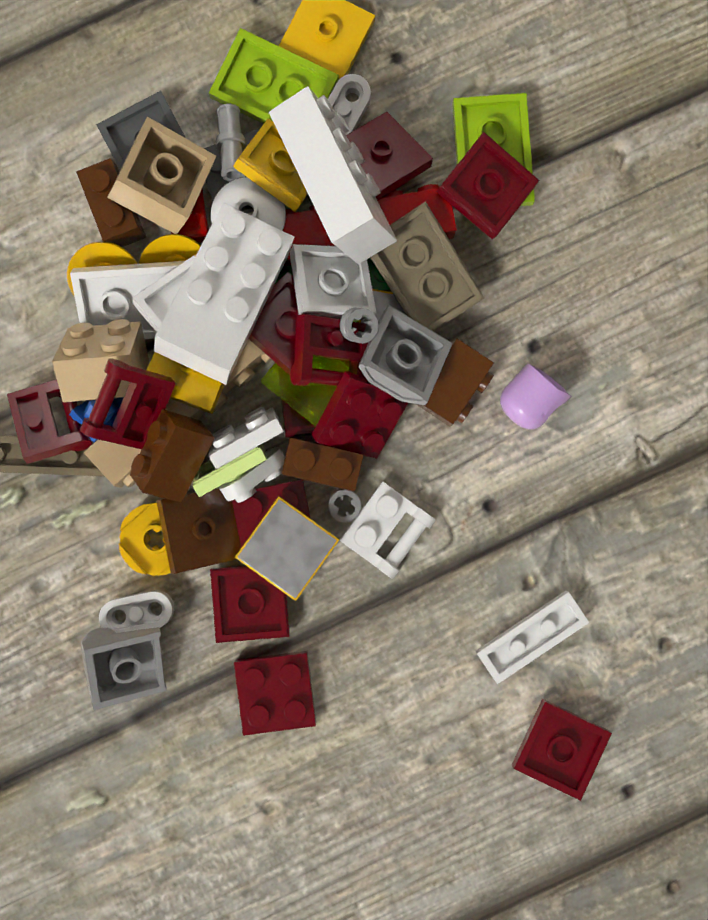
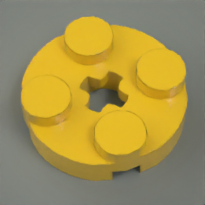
[119,503,171,576]

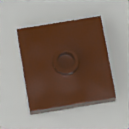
[156,488,241,574]

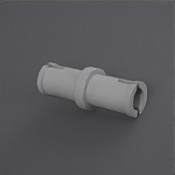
[216,104,246,182]

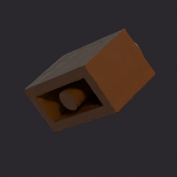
[76,158,147,247]
[416,338,494,427]
[130,409,215,503]
[282,438,363,491]

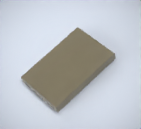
[370,202,485,331]

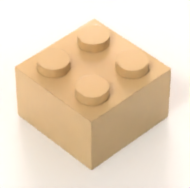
[107,117,216,234]
[52,319,149,402]

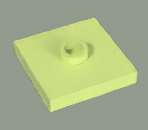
[192,444,267,497]

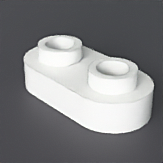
[328,74,371,135]
[219,447,285,503]
[99,590,174,633]

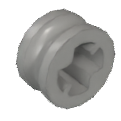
[339,307,379,344]
[328,489,361,522]

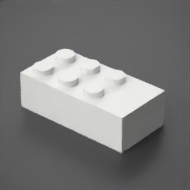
[269,86,397,264]
[154,202,295,385]

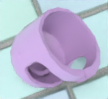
[500,363,572,430]

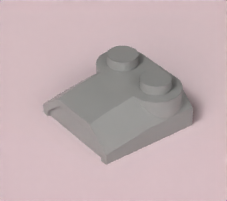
[358,305,452,405]
[81,627,167,710]

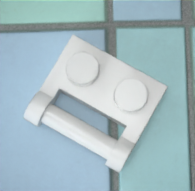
[340,482,436,579]

